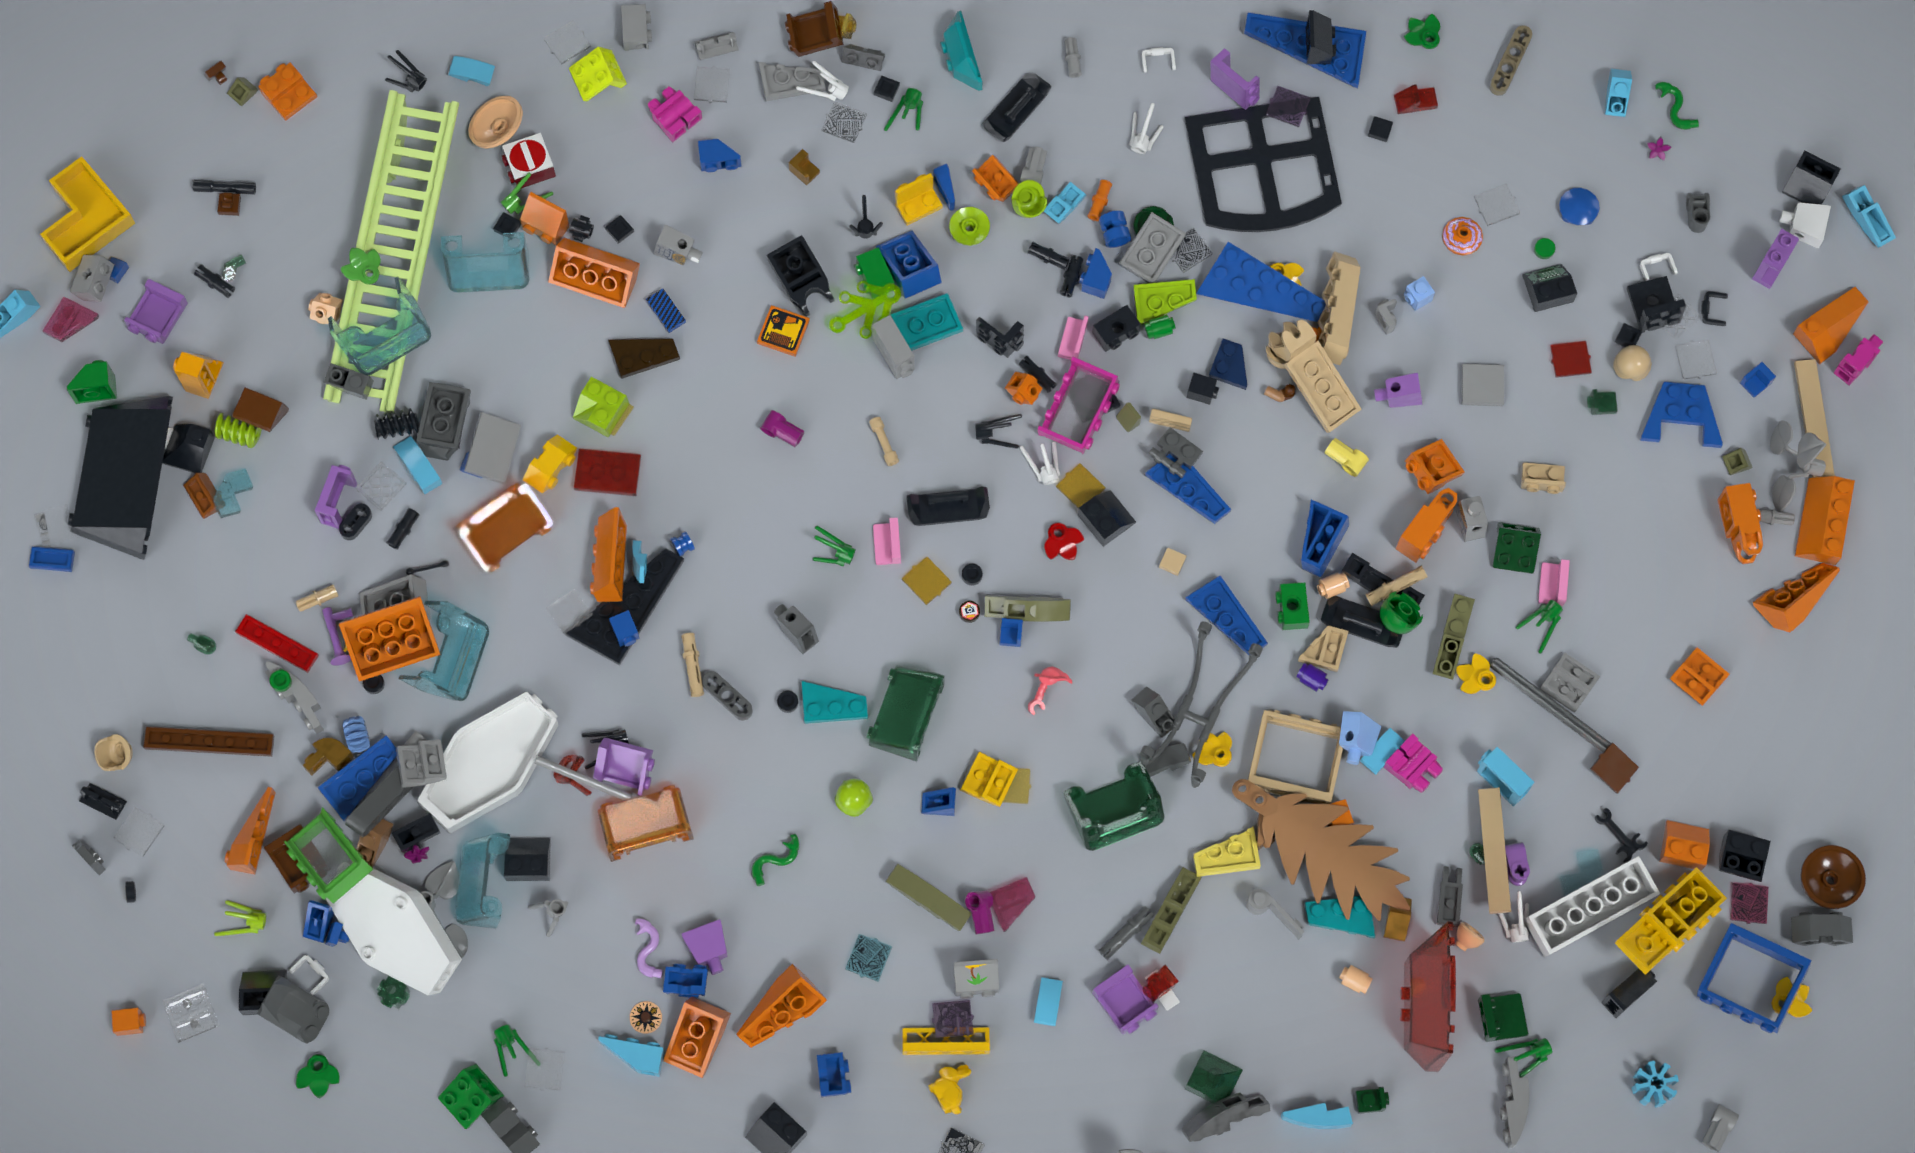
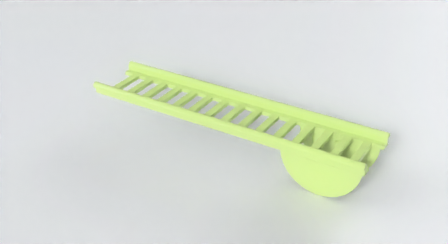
[323,90,460,413]

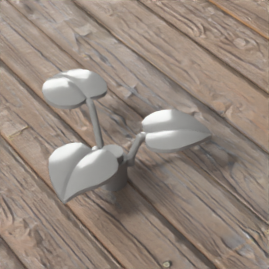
[1770,420,1826,512]
[420,861,468,958]

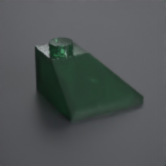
[1185,1050,1243,1103]

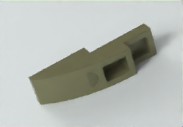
[1433,594,1475,680]
[984,595,1071,622]

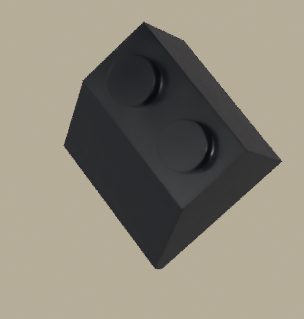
[1305,10,1336,64]
[1078,490,1136,547]
[504,838,551,881]
[745,1102,807,1153]

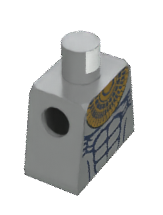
[654,225,703,265]
[1455,496,1488,542]

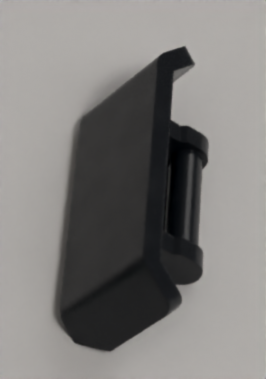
[982,73,1051,142]
[907,486,990,526]
[1321,596,1403,648]

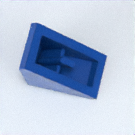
[921,787,956,816]
[303,900,334,943]

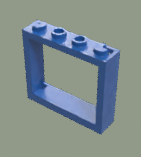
[1697,923,1812,1033]

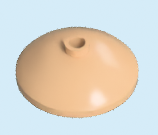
[468,96,523,149]

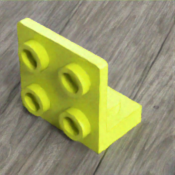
[569,46,627,102]

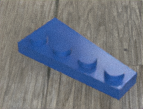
[1145,454,1231,524]
[1185,575,1268,655]
[318,735,397,821]

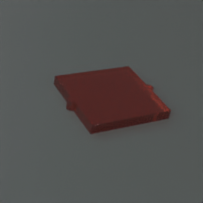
[1550,341,1592,378]

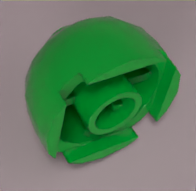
[1380,592,1423,634]

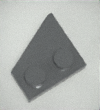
[72,840,106,875]

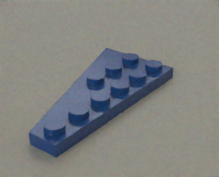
[1244,13,1367,89]
[1196,242,1326,322]

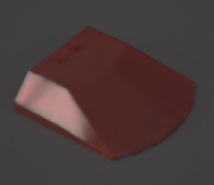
[1400,921,1456,1072]

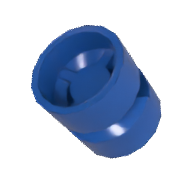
[1099,211,1131,248]

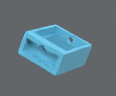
[1477,747,1535,807]

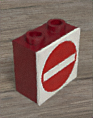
[501,133,556,189]

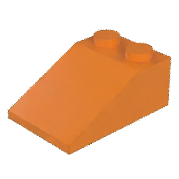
[663,997,731,1078]

